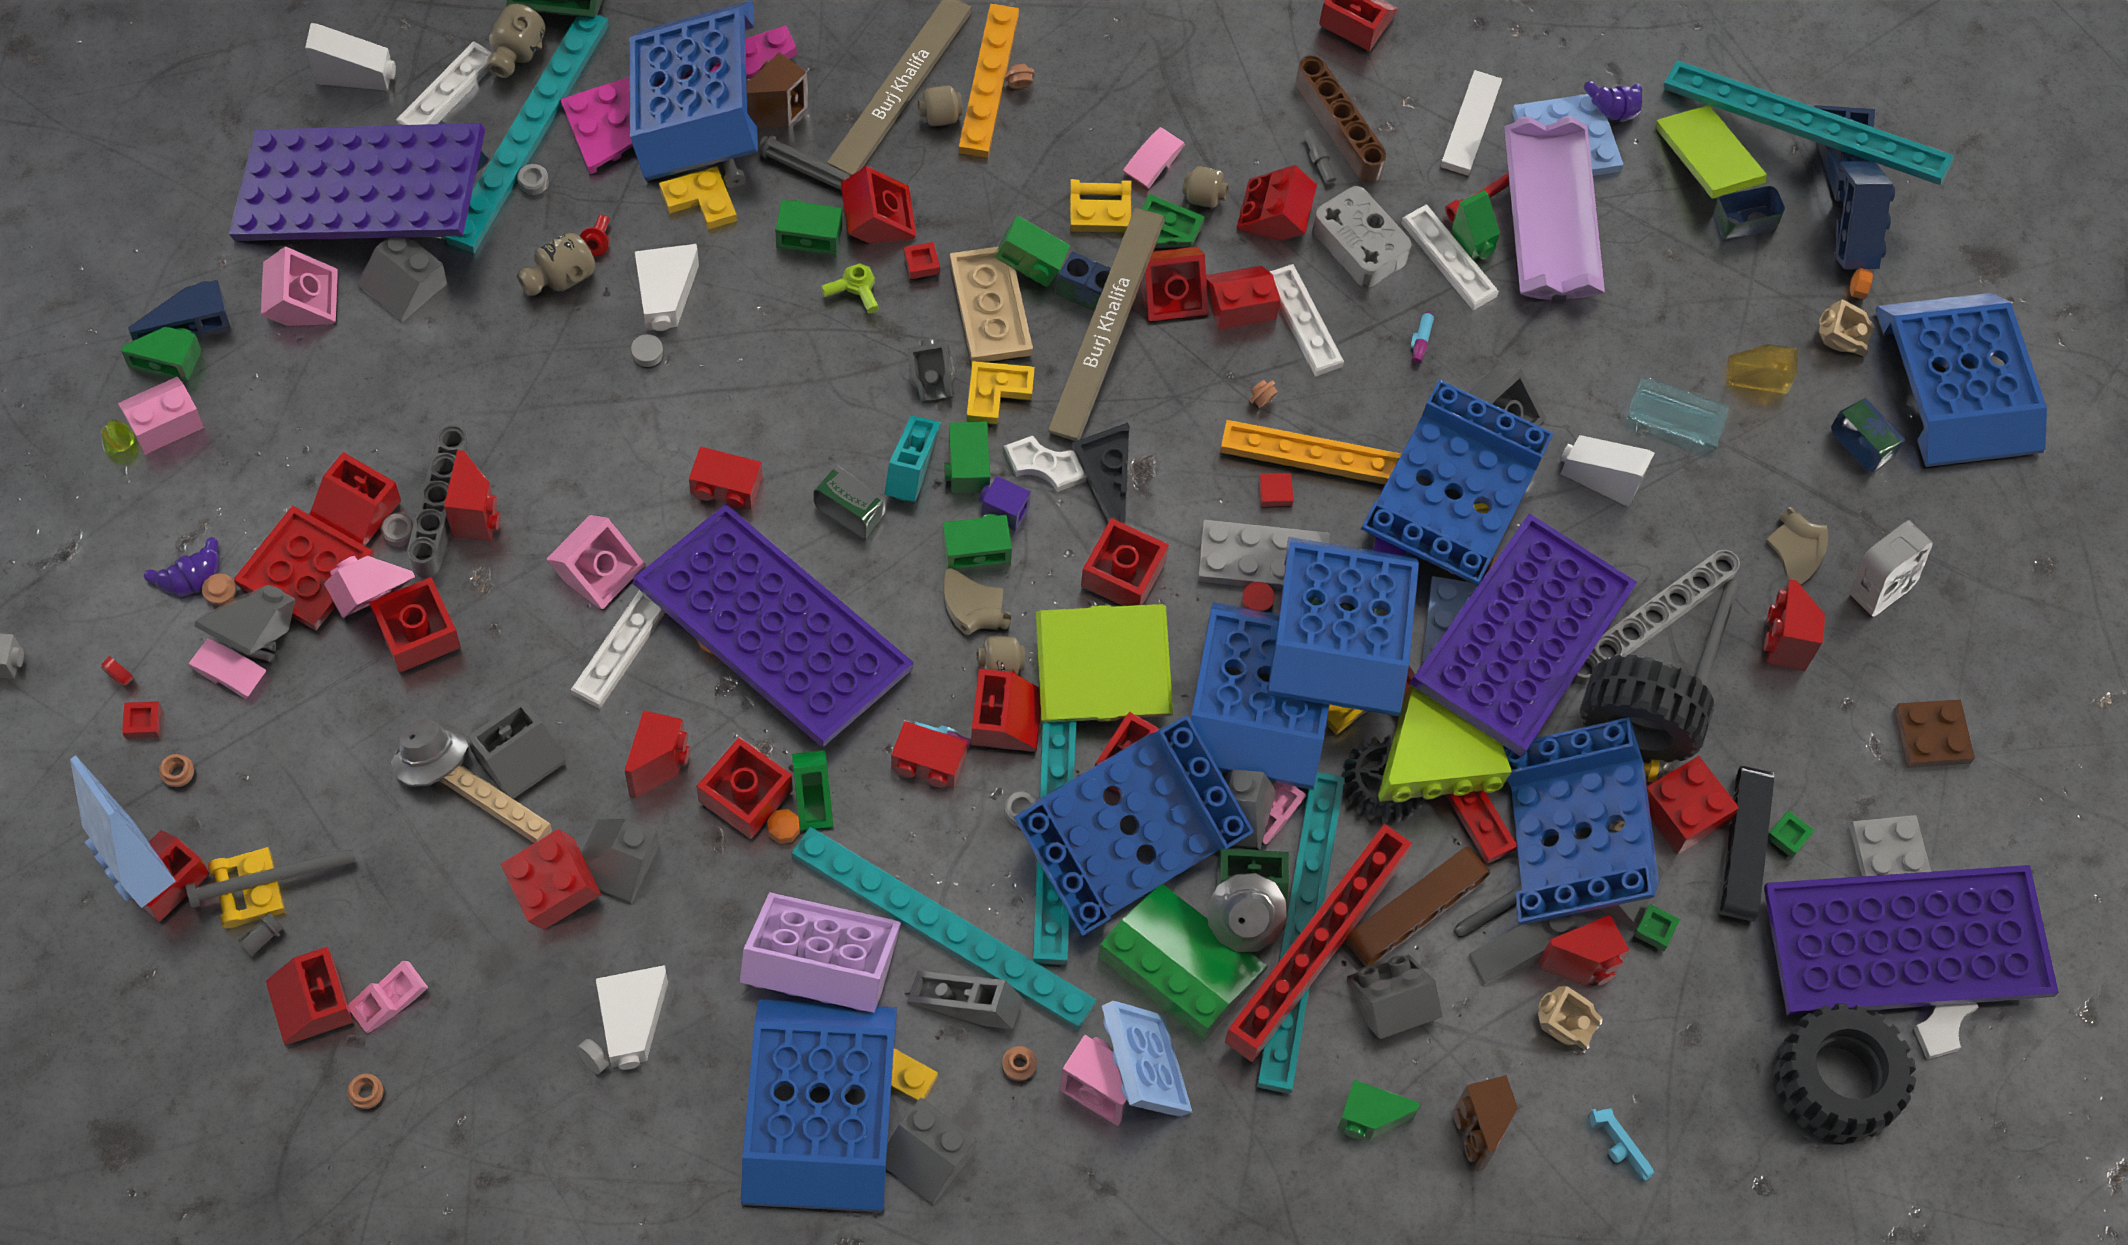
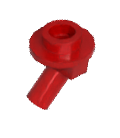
[579,214,610,256]

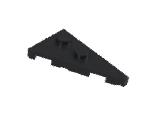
[1072,422,1130,524]

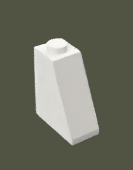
[305,23,396,91]
[635,244,699,331]
[1560,435,1655,507]
[596,965,668,1070]

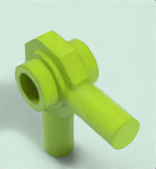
[820,263,879,313]

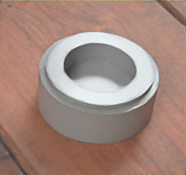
[517,164,549,195]
[631,334,663,367]
[381,513,414,547]
[1005,792,1037,827]
[576,1039,609,1074]

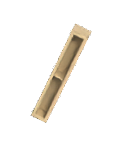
[439,765,552,843]

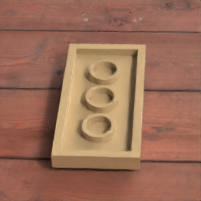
[949,247,1033,364]

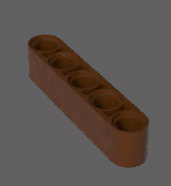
[1296,55,1387,182]
[1344,846,1491,967]

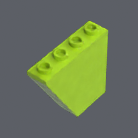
[1378,685,1512,802]

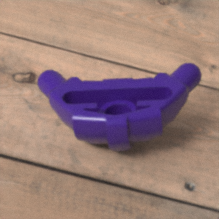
[1584,81,1643,122]
[143,537,219,598]

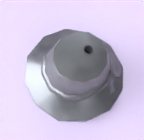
[391,720,469,787]
[1207,873,1287,952]

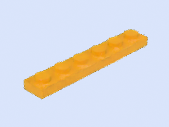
[959,3,1019,158]
[1220,420,1401,485]

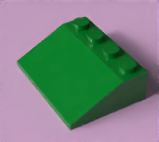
[1098,884,1268,1042]

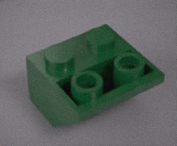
[1217,849,1289,930]

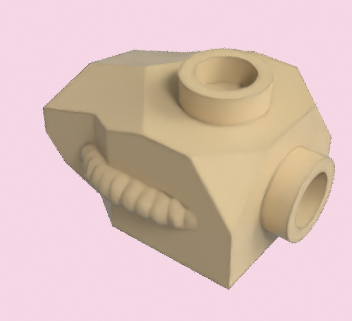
[1819,299,1875,356]
[1538,986,1603,1050]

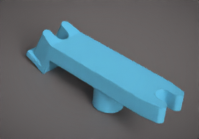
[1588,1108,1655,1181]

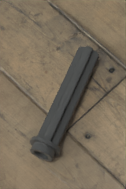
[758,135,850,190]

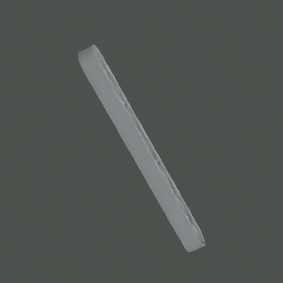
[1573,550,1740,685]

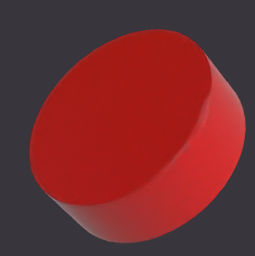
[1242,582,1275,612]
[100,656,134,687]

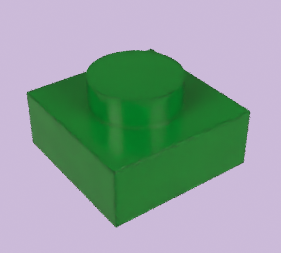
[1768,810,1815,858]
[1634,904,1680,951]

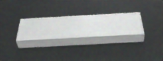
[396,41,492,125]
[1440,70,1502,176]
[1401,204,1499,310]
[1270,264,1344,377]
[571,590,666,709]

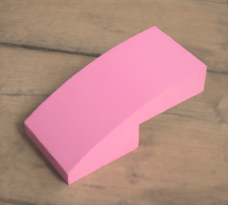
[1123,127,1185,189]
[188,638,267,700]
[1262,782,1307,845]
[348,961,428,1033]

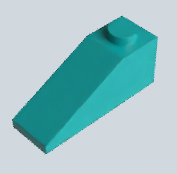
[884,415,941,502]

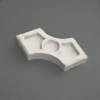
[1003,436,1087,492]
[1913,1003,1978,1060]

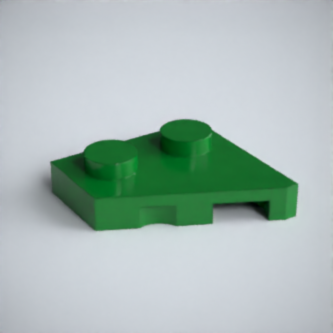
[1142,194,1204,248]

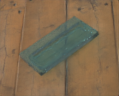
[1627,376,1730,449]

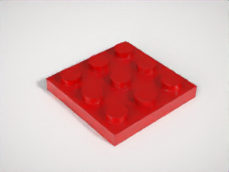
[234,505,374,631]

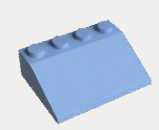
[70,755,176,908]

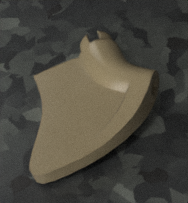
[1766,508,1828,586]
[943,568,1012,635]

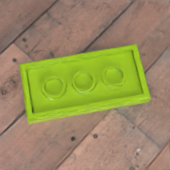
[1655,105,1767,198]

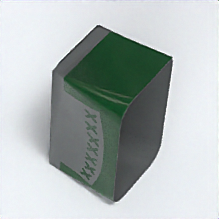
[813,465,886,539]

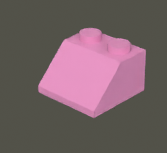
[261,246,338,326]
[118,377,204,455]
[546,515,646,609]
[324,556,415,618]
[1059,1035,1126,1126]

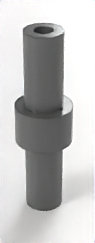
[1303,128,1337,184]

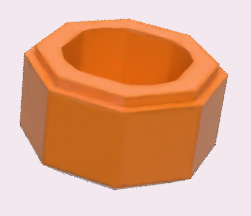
[1850,268,1873,300]
[767,809,800,844]

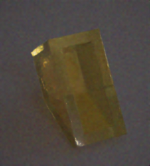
[1727,344,1798,394]

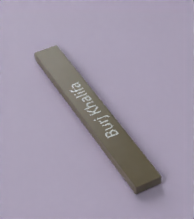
[827,0,972,176]
[1048,208,1165,441]

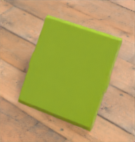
[1036,604,1173,723]

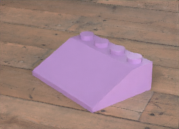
[740,892,901,1013]

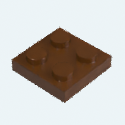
[1894,699,1975,768]

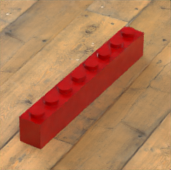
[1224,824,1412,1063]

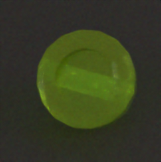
[101,419,134,455]

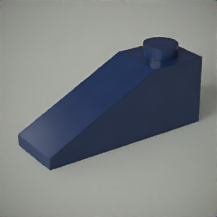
[128,280,230,341]

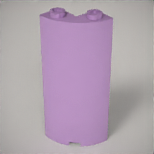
[1504,116,1605,300]

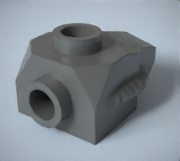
[908,339,957,402]

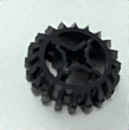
[1341,735,1425,824]

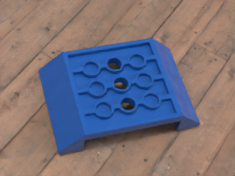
[630,0,758,181]
[1875,293,2047,467]
[1361,379,1554,585]
[1267,537,1419,716]
[1191,602,1329,790]
[1014,715,1254,936]
[1503,717,1659,925]
[741,1000,897,1212]

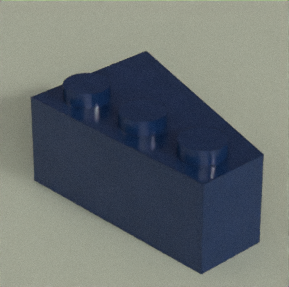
[1814,105,1875,201]
[1836,161,1895,269]

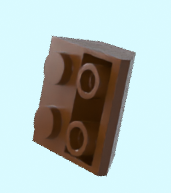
[746,52,808,128]
[1453,1075,1518,1172]

